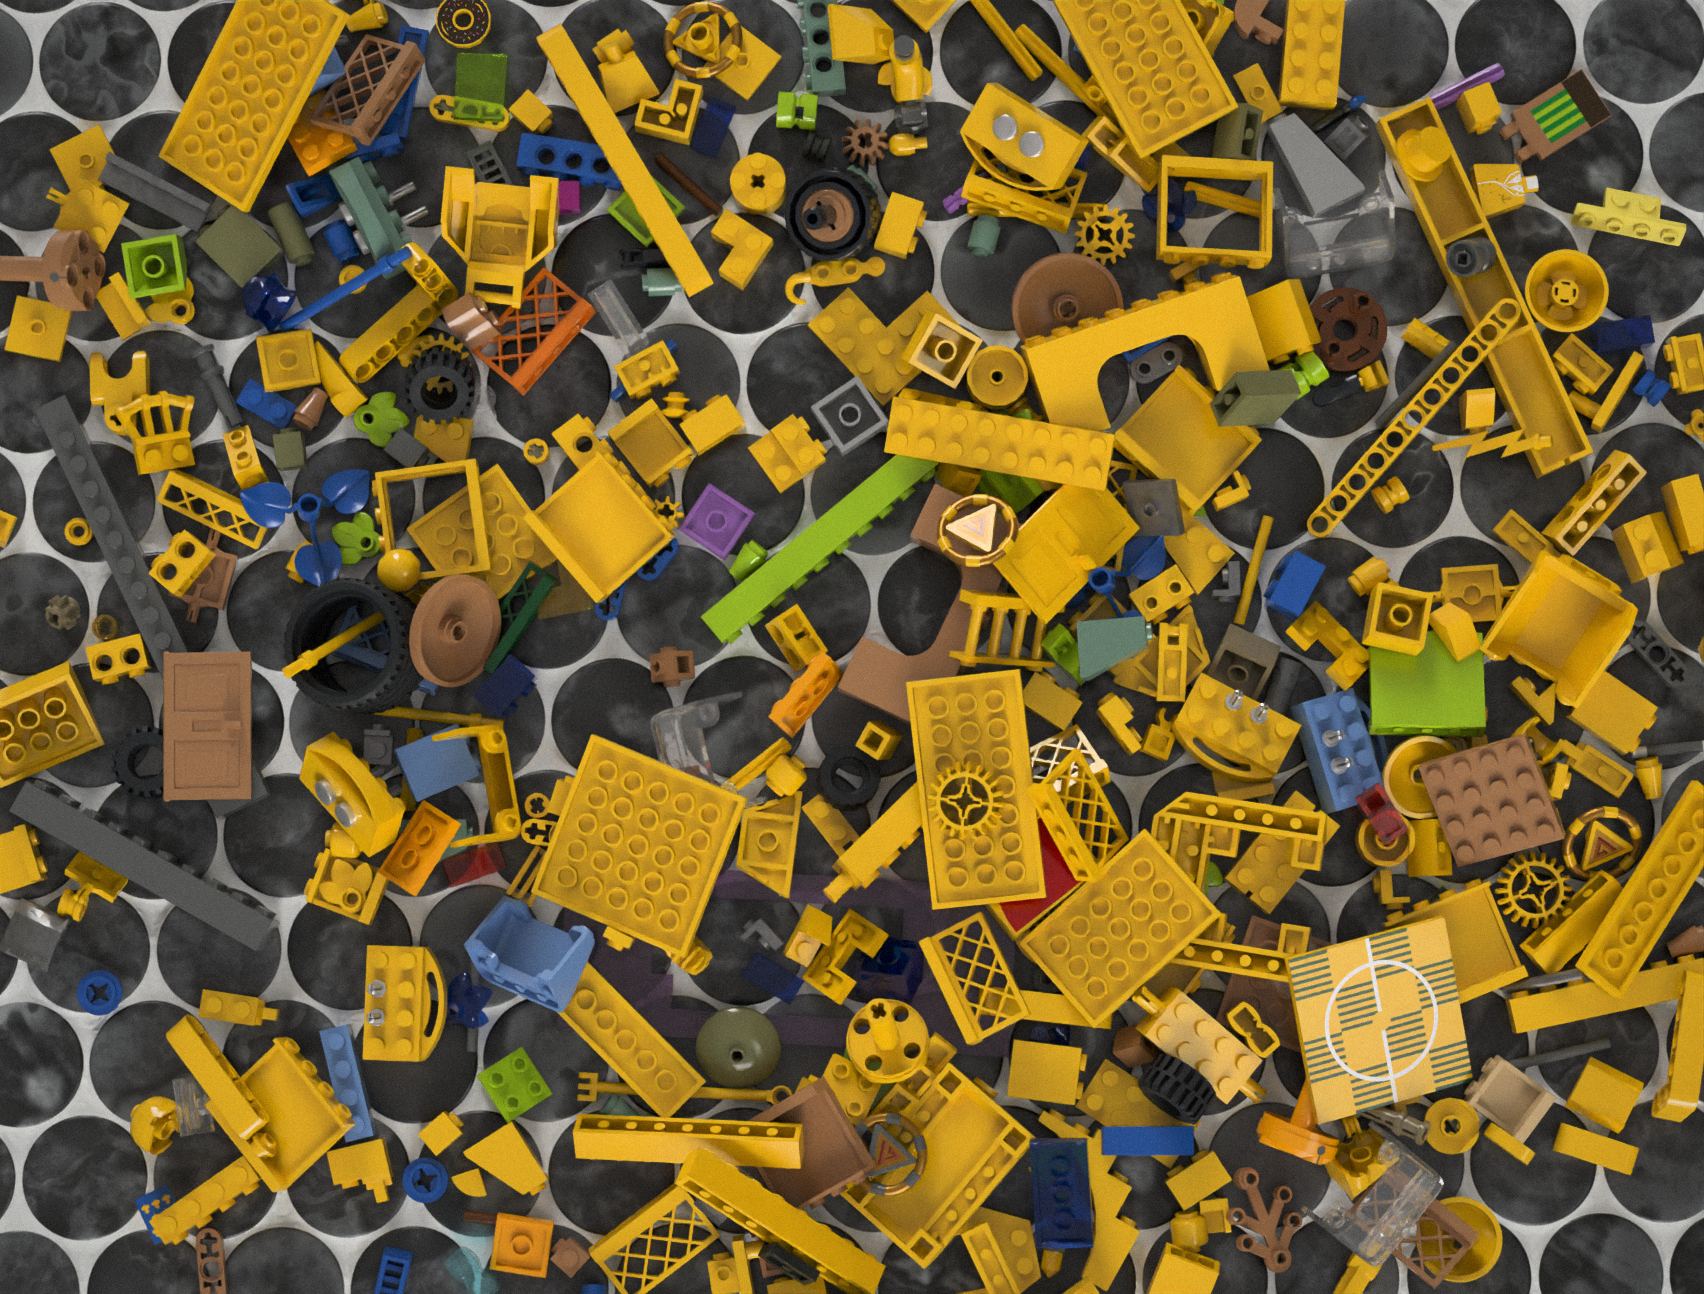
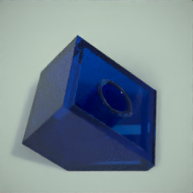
[852,937,924,1005]

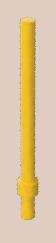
[282,590,414,678]
[336,706,505,729]

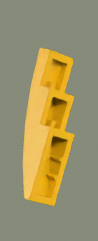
[867,1031,957,1134]

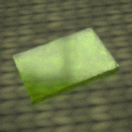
[452,53,508,122]

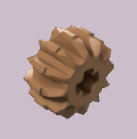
[842,119,889,167]

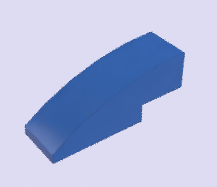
[1101,1126,1194,1156]

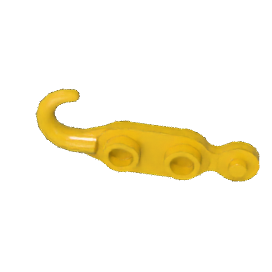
[785,257,885,305]

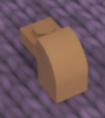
[1233,0,1284,46]

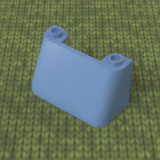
[464,895,595,1012]

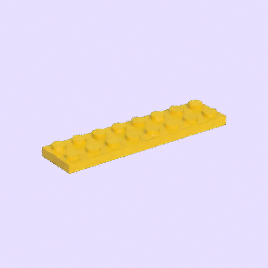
[884,396,1116,491]
[1575,780,1704,999]

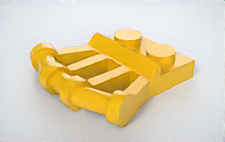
[115,391,195,475]

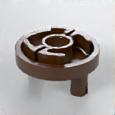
[1310,287,1387,373]

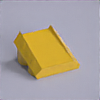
[1180,0,1234,57]
[1565,1056,1644,1134]
[1325,1127,1400,1201]

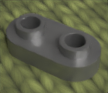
[1130,342,1183,385]

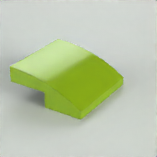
[976,469,1044,515]

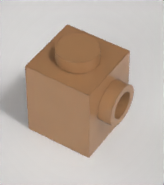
[550,1236,591,1278]

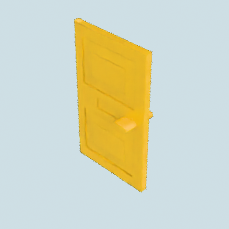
[993,484,1140,624]

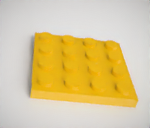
[406,463,558,601]

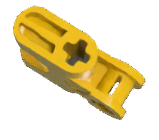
[90,351,150,436]

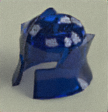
[242,273,298,335]

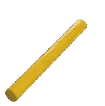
[1233,515,1274,626]

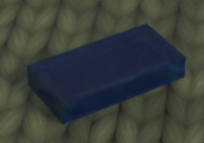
[690,96,737,159]
[742,952,804,1005]

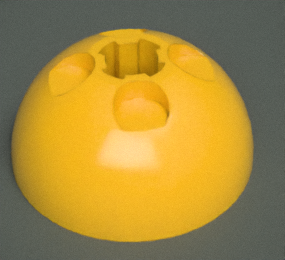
[1525,249,1609,332]

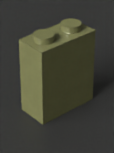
[195,205,285,293]
[1210,370,1301,427]

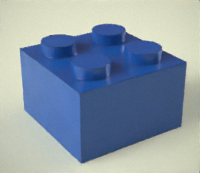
[1263,550,1326,621]

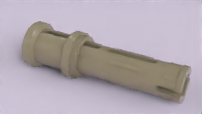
[1358,1106,1431,1146]

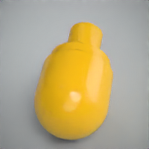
[888,133,927,156]

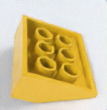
[0,661,105,788]

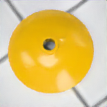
[1382,735,1458,819]
[1416,1197,1502,1282]

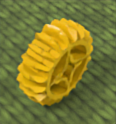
[927,762,1005,840]
[1495,852,1572,928]

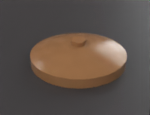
[1011,252,1123,345]
[409,574,501,688]

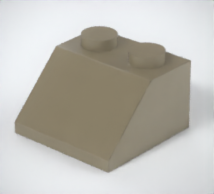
[1206,623,1281,701]

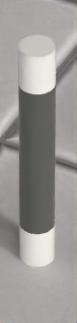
[1631,740,1704,758]

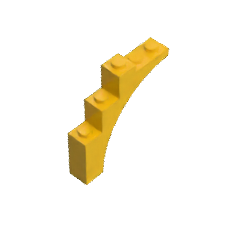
[1037,1109,1140,1292]

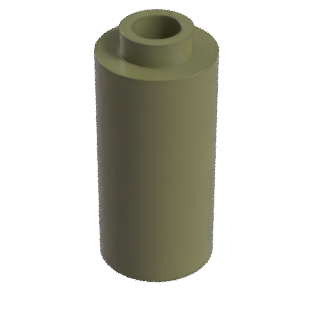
[267,201,316,267]

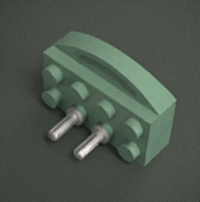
[329,157,429,280]

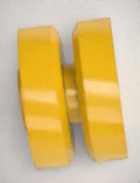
[966,345,1028,411]

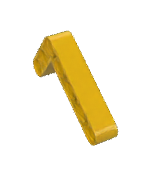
[339,242,458,383]
[1651,970,1704,1122]

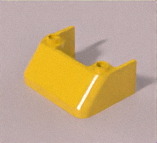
[432,725,522,848]

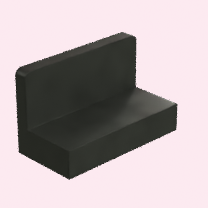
[758,1241,820,1285]

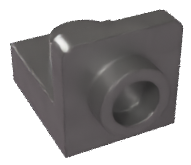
[1324,114,1371,161]
[1211,561,1241,603]
[363,724,394,766]
[740,918,784,951]

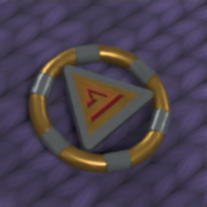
[854,1112,928,1196]

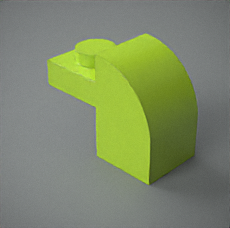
[1040,623,1085,686]

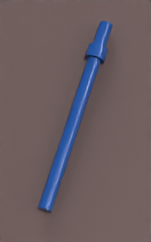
[279,246,412,332]

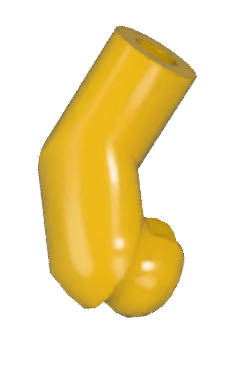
[398,334,434,368]

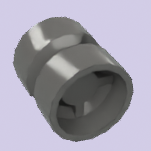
[1446,237,1497,277]

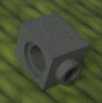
[384,428,430,468]

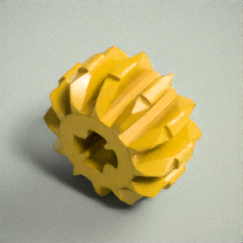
[665,936,713,975]

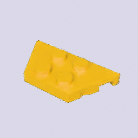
[1112,604,1211,697]
[736,791,803,899]

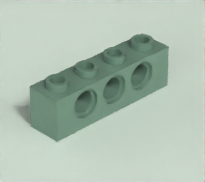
[797,0,846,97]

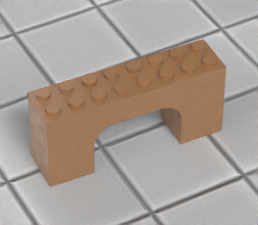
[838,484,1022,726]

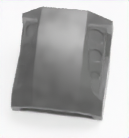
[0,898,72,972]

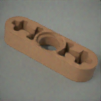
[196,1227,228,1294]

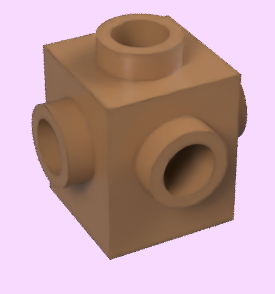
[649,646,695,688]

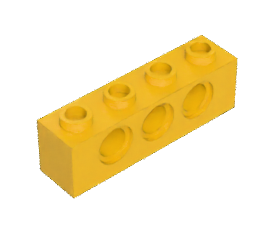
[551,413,648,496]
[1541,450,1647,556]

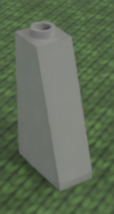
[1267,113,1365,219]

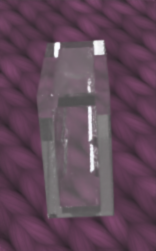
[587,279,650,359]

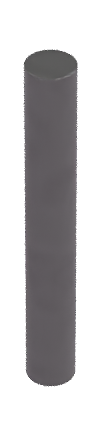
[1503,968,1585,994]

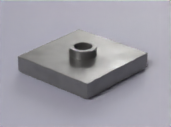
[1123,479,1185,536]

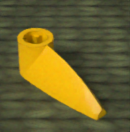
[314,341,368,418]

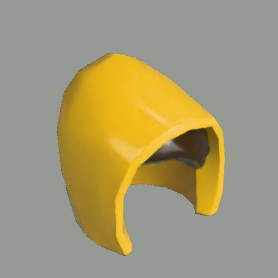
[1510,717,1565,768]

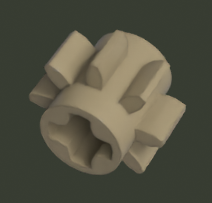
[45,595,81,630]

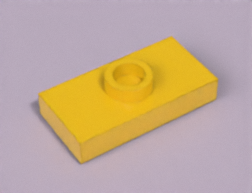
[1232,63,1283,124]

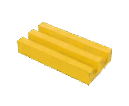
[506,845,546,908]

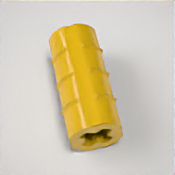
[1401,318,1451,360]

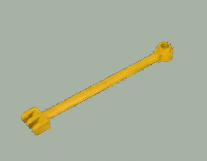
[577,1072,792,1105]

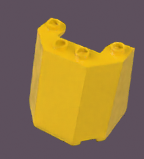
[1480,550,1638,709]

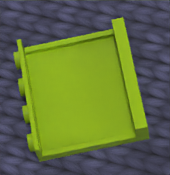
[1368,629,1486,737]

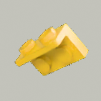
[614,340,680,400]

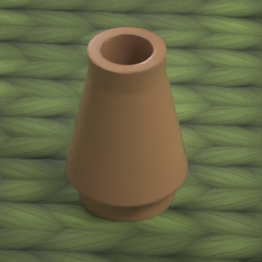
[292,388,329,431]
[1666,925,1704,958]

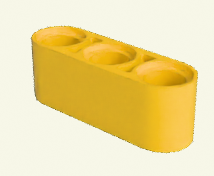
[1552,1123,1639,1175]

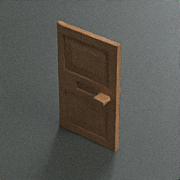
[163,651,252,802]

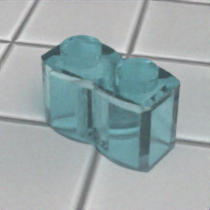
[445,1246,501,1294]

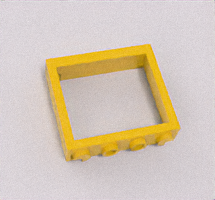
[1156,155,1273,269]
[372,458,493,583]

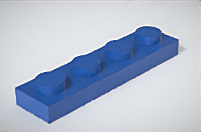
[378,25,429,140]

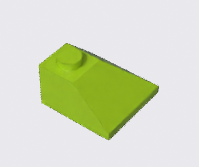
[121,234,187,299]

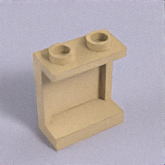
[1464,1054,1557,1144]

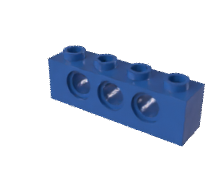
[516,133,623,191]

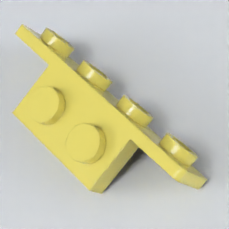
[1571,188,1687,246]

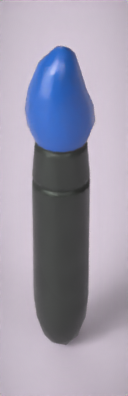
[1309,95,1366,134]

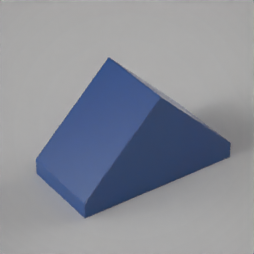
[285,174,341,218]

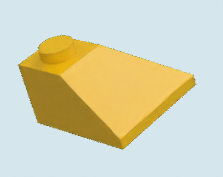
[827,4,894,65]

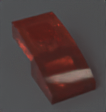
[442,842,506,888]

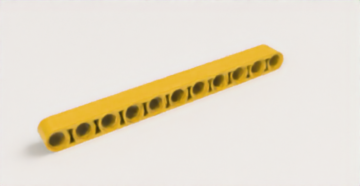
[536,24,714,298]
[1307,298,1521,538]

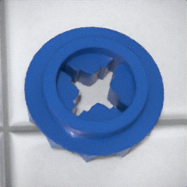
[77,970,123,1016]
[403,1157,448,1203]

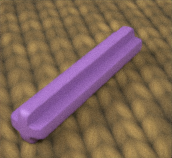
[1430,63,1505,110]

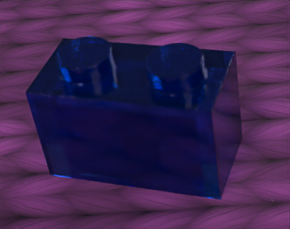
[1589,315,1655,356]
[473,654,538,719]

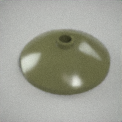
[696,1006,781,1089]

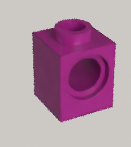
[559,181,581,214]

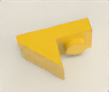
[1507,676,1556,727]
[782,904,833,968]

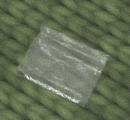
[172,1077,215,1137]

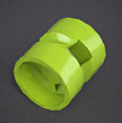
[776,91,818,131]
[1278,351,1329,400]

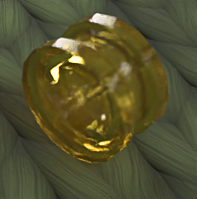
[92,614,119,641]

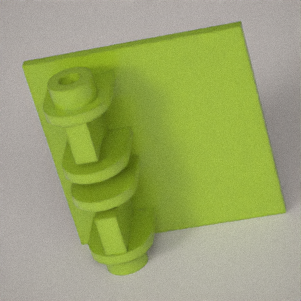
[476,1047,553,1123]

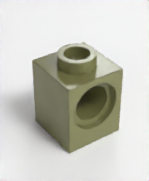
[273,428,308,471]

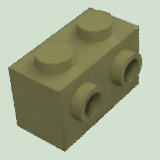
[1212,103,1263,160]

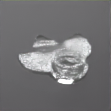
[462,384,497,434]

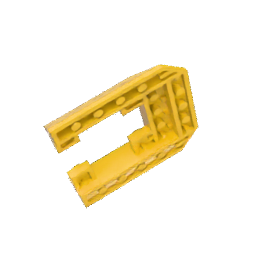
[1151,792,1327,982]

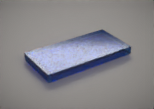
[1029,1138,1094,1248]

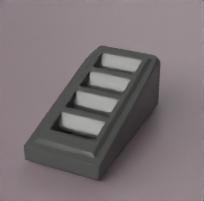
[466,141,513,185]

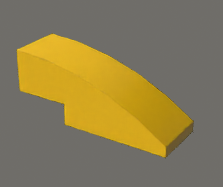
[1081,115,1158,193]

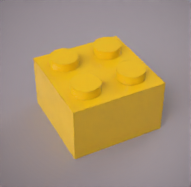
[900,309,983,389]
[1362,582,1433,656]

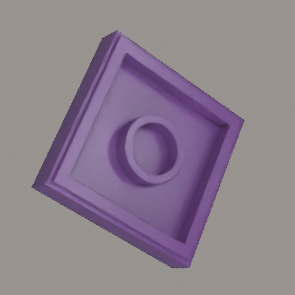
[678,483,756,561]

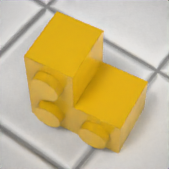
[634,79,703,146]
[711,209,773,290]

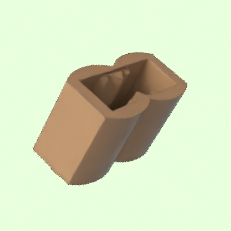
[441,293,501,350]

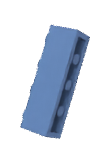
[319,1024,377,1142]

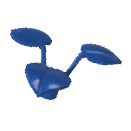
[240,469,370,587]
[1065,536,1166,659]

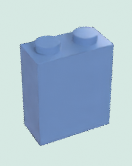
[393,723,481,803]

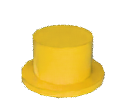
[1396,126,1452,182]

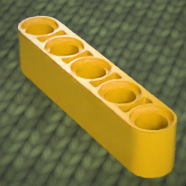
[976,987,1113,1029]
[166,1014,269,1140]

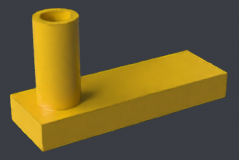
[1568,351,1644,434]
[732,1234,765,1294]

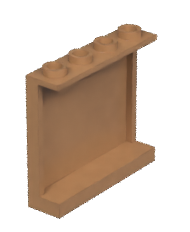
[747,1076,876,1210]

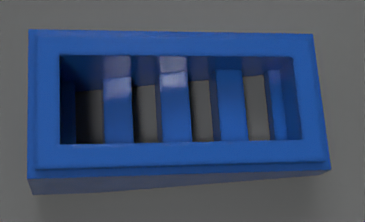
[374,1246,413,1294]

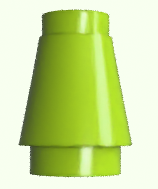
[729,539,769,582]

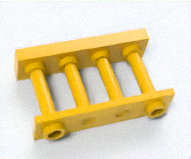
[949,589,1066,672]

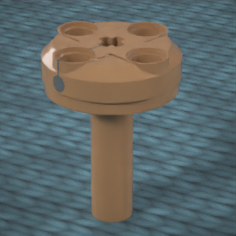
[0,229,106,311]

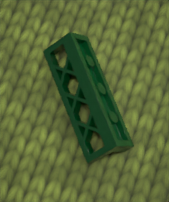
[483,561,558,674]

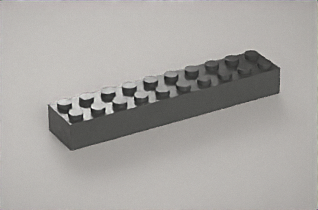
[9,780,280,952]

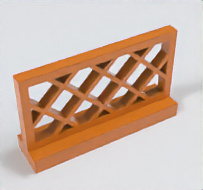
[471,267,596,396]

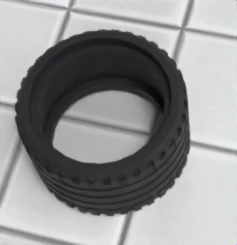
[283,578,424,714]

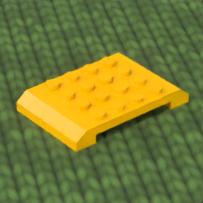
[840,1062,1036,1269]

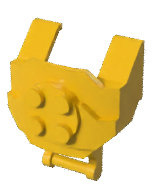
[441,166,560,309]

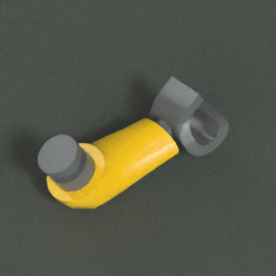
[889,35,928,135]

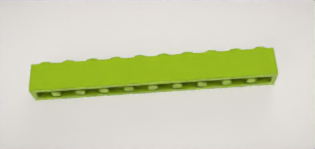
[701,455,939,645]

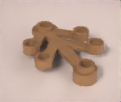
[1226,1167,1302,1273]

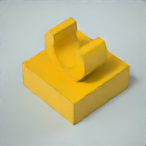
[1168,262,1200,285]

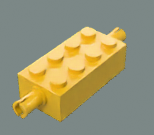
[823,781,923,903]
[1132,985,1267,1104]

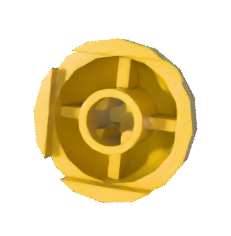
[130,1096,185,1155]

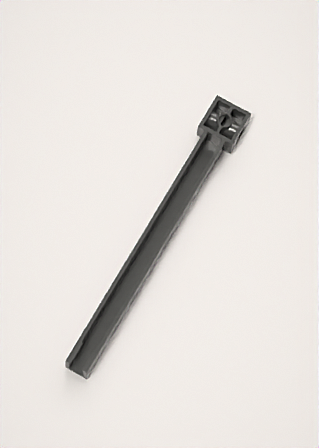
[34,395,272,820]

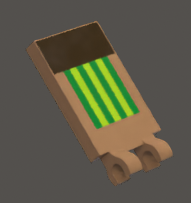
[1499,69,1612,164]

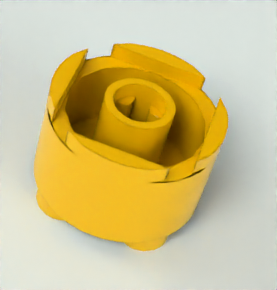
[730,152,787,214]
[1355,810,1415,868]

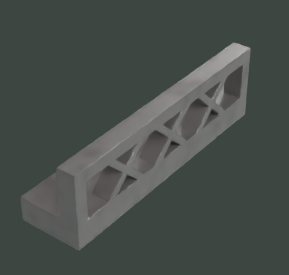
[98,152,211,233]

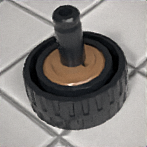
[784,167,881,261]

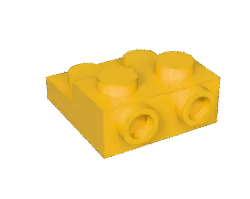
[748,414,827,494]
[1095,692,1142,757]

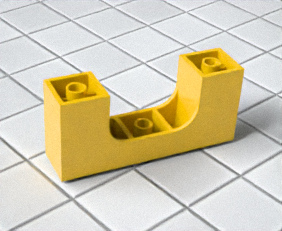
[1019,271,1270,432]

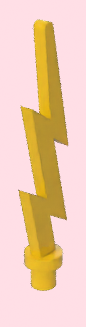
[1432,429,1553,458]

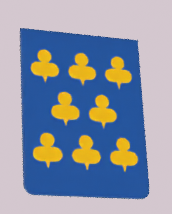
[135,1185,176,1244]

